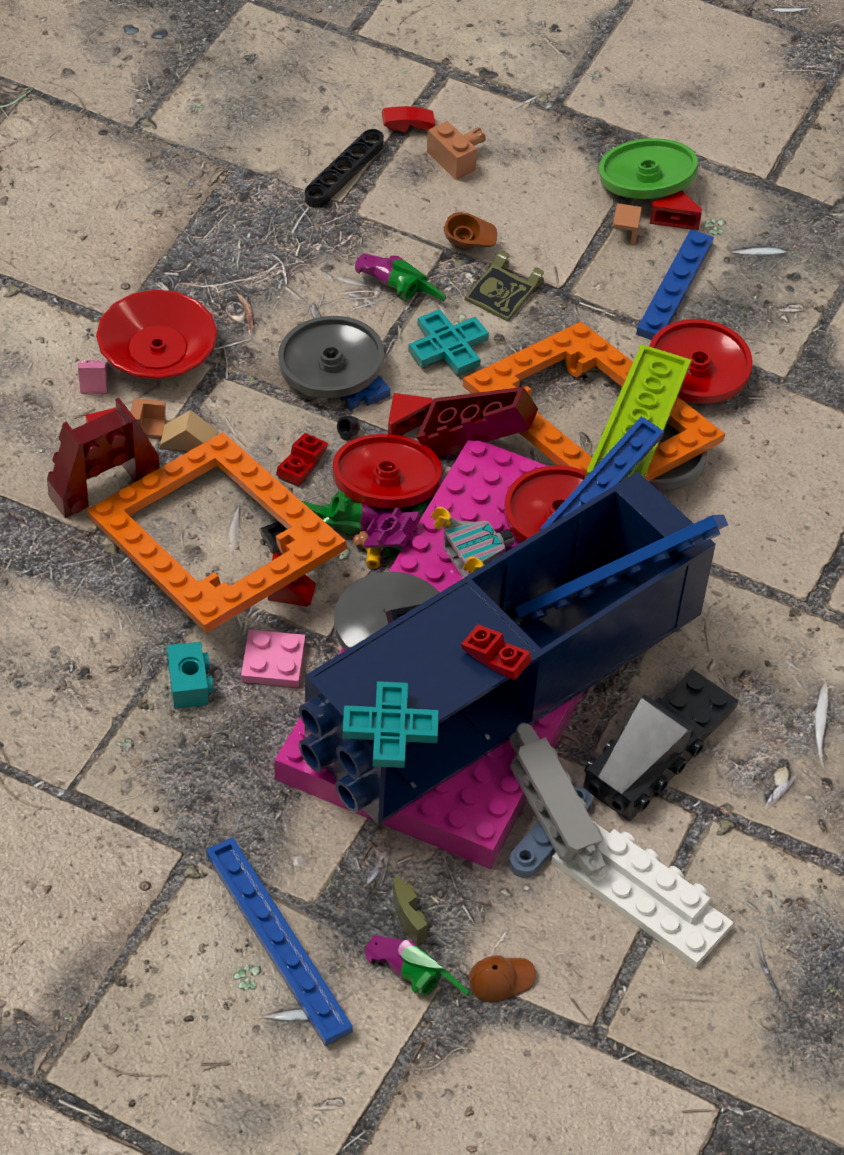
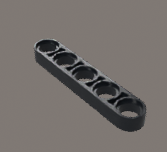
[305,129,384,208]

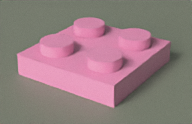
[241,629,305,688]

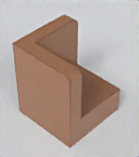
[613,203,642,245]
[131,398,166,439]

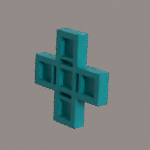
[408,309,489,375]
[342,681,438,768]

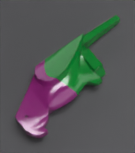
[355,253,446,302]
[302,491,394,536]
[365,935,471,996]

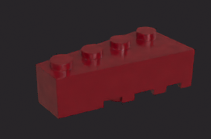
[417,387,538,457]

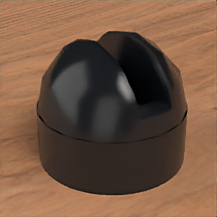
[337,416,360,438]

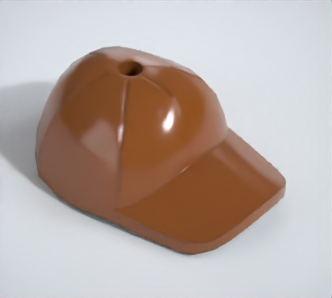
[444,212,497,250]
[468,955,535,1002]

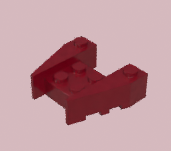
[47,398,160,518]

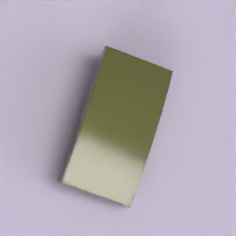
[392,876,428,945]

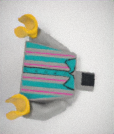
[431,507,515,578]

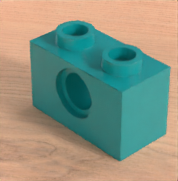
[167,641,213,709]

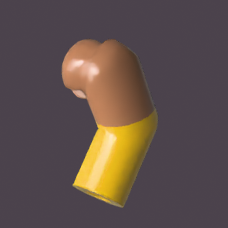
[353,531,381,569]

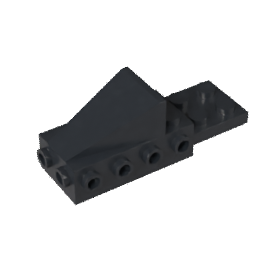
[583,669,739,822]

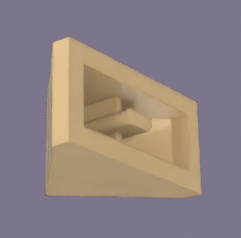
[160,410,218,451]

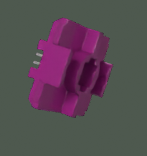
[364,508,421,548]

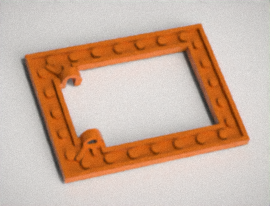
[463,321,725,481]
[86,432,348,633]

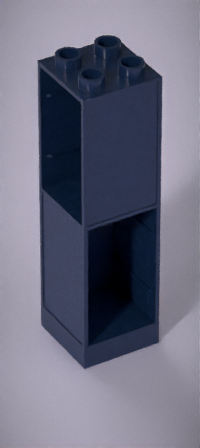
[299,471,716,825]

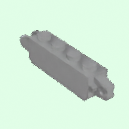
[510,722,605,876]

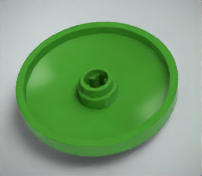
[599,138,698,199]

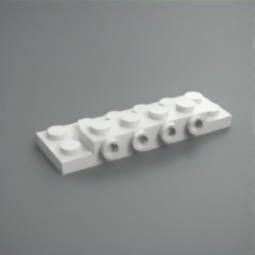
[551,821,734,969]

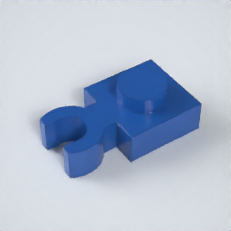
[341,375,391,410]

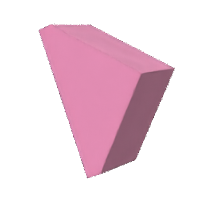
[78,360,109,394]

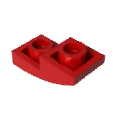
[381,106,436,133]
[276,433,328,486]
[461,624,532,680]

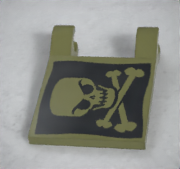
[465,251,544,322]

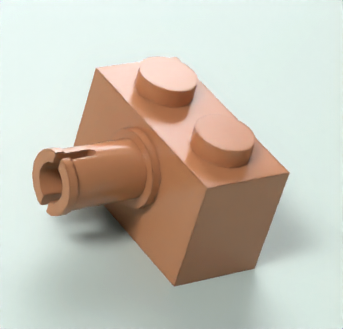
[427,121,486,180]

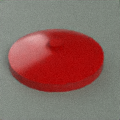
[649,319,753,404]
[332,434,442,508]
[504,465,586,542]

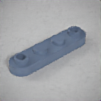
[509,786,592,878]

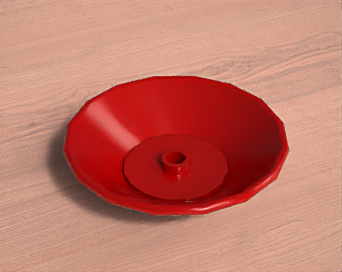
[96,289,218,380]

